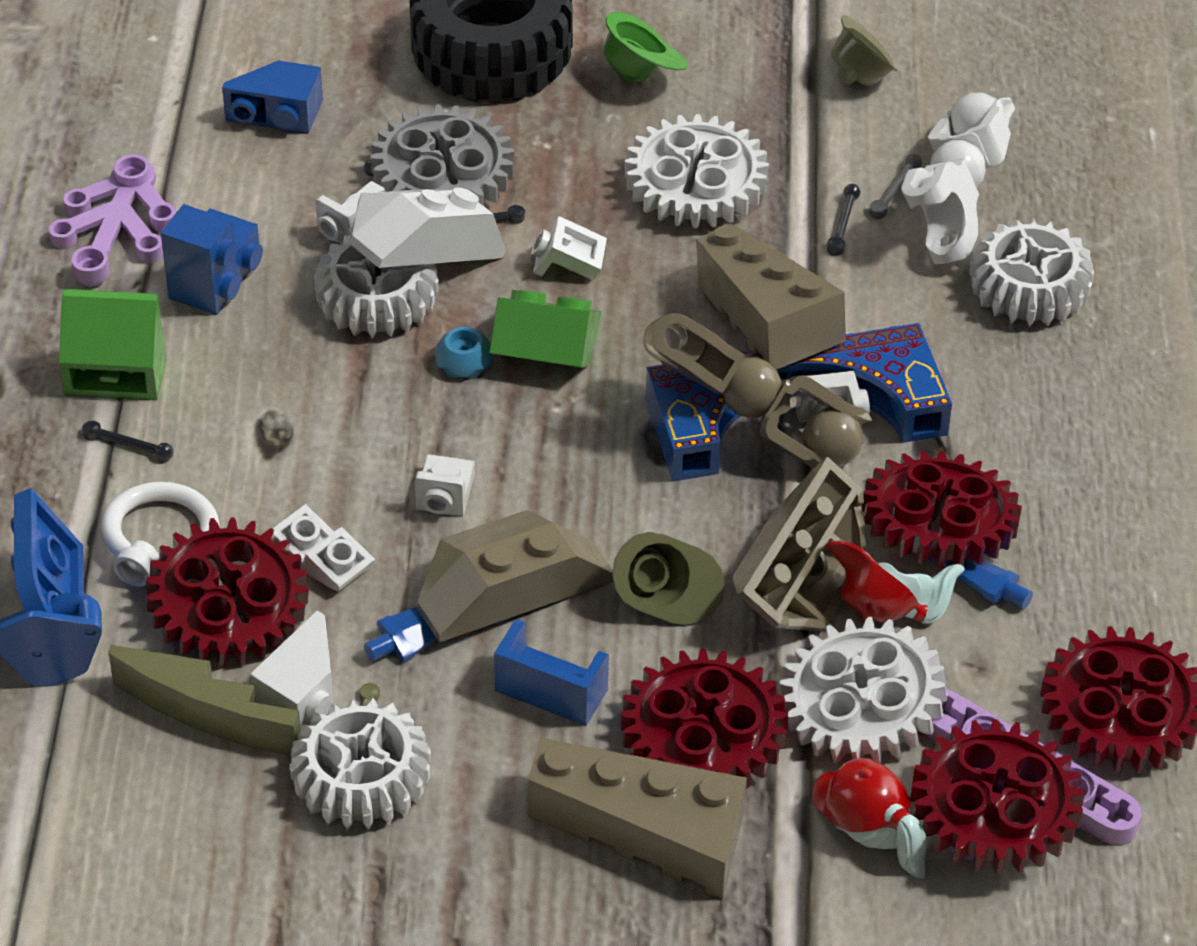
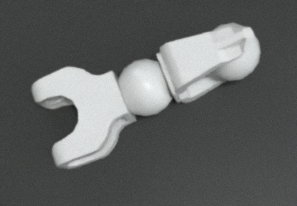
[902,93,1015,264]

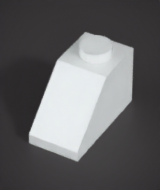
[250,611,334,726]

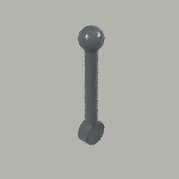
[870,154,922,219]

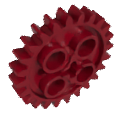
[861,450,1022,568]
[146,517,309,666]
[1040,626,1197,773]
[621,648,789,789]
[910,719,1085,875]

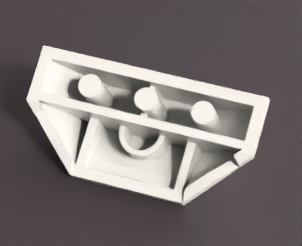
[349,188,506,268]

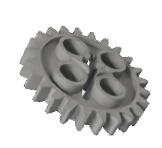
[370,104,514,206]

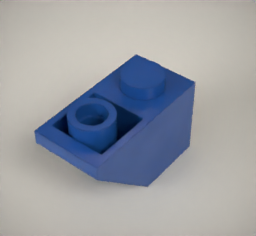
[222,60,323,134]

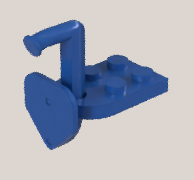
[0,488,102,687]

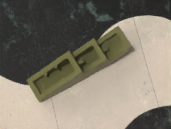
[108,645,300,756]

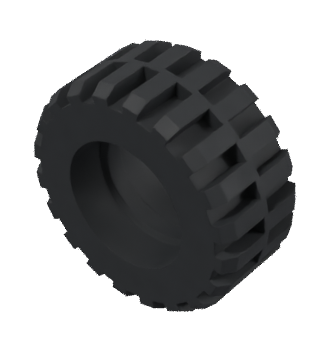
[409,0,573,103]

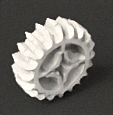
[969,218,1094,327]
[314,235,439,339]
[289,697,431,830]

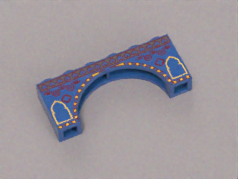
[645,323,952,482]

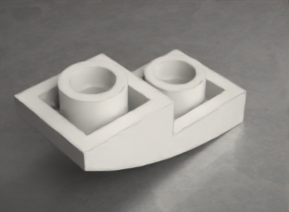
[273,504,375,592]

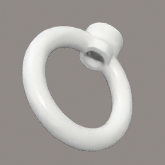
[101,482,220,587]

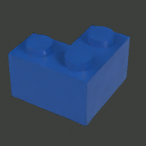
[160,204,263,315]

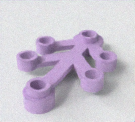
[49,154,176,287]

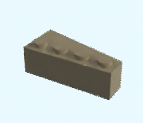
[696,224,846,370]
[528,738,747,900]

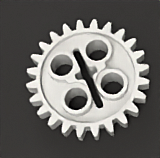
[625,114,769,228]
[780,617,947,764]

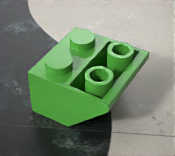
[59,289,166,400]
[489,289,602,367]

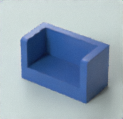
[494,619,609,726]

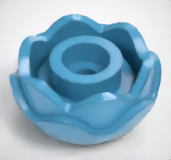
[435,327,492,378]

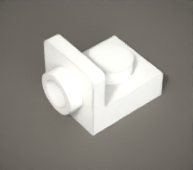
[315,181,385,245]
[531,216,607,280]
[795,371,870,427]
[415,454,475,516]

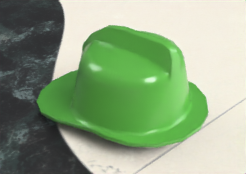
[604,12,688,83]

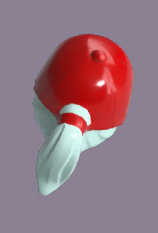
[824,541,965,624]
[812,758,926,879]

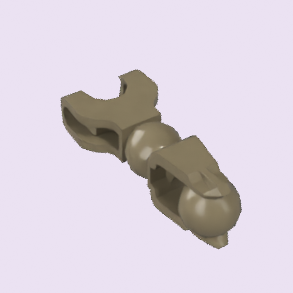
[643,313,873,469]

